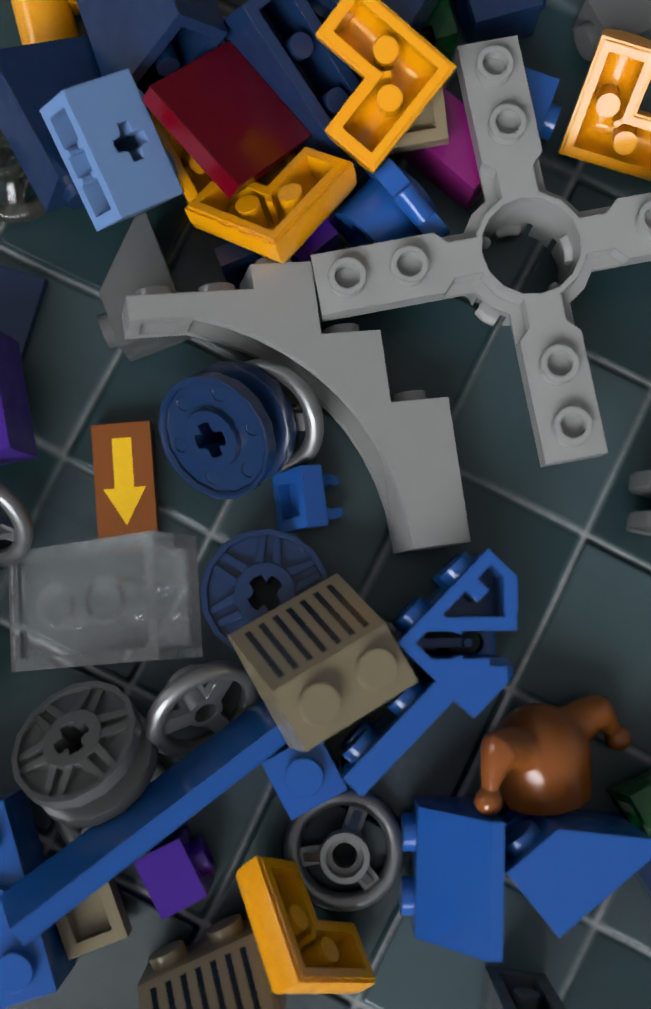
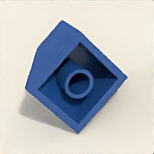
[399,795,505,963]
[501,808,651,938]

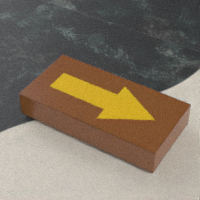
[91,421,161,544]

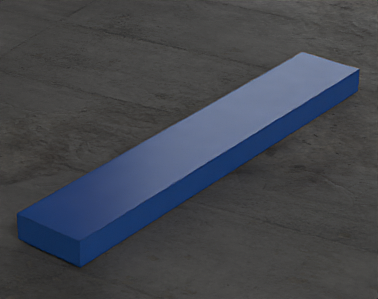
[0,699,287,946]

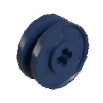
[158,360,297,499]
[200,528,328,652]

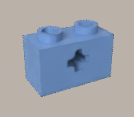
[39,68,184,231]

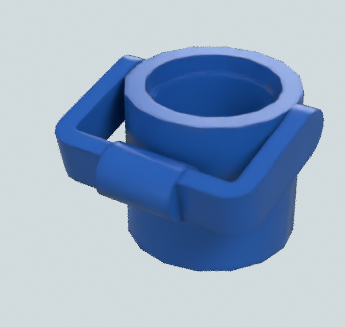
[334,157,451,247]

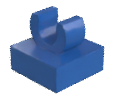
[271,465,343,533]

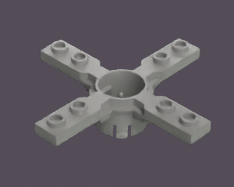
[311,35,651,467]

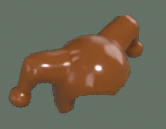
[474,695,632,816]

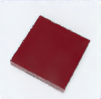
[142,40,312,199]

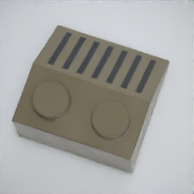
[227,573,419,752]
[137,914,287,1009]

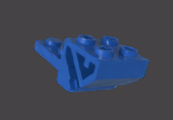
[341,548,518,797]

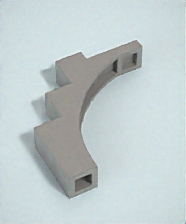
[122,257,471,554]

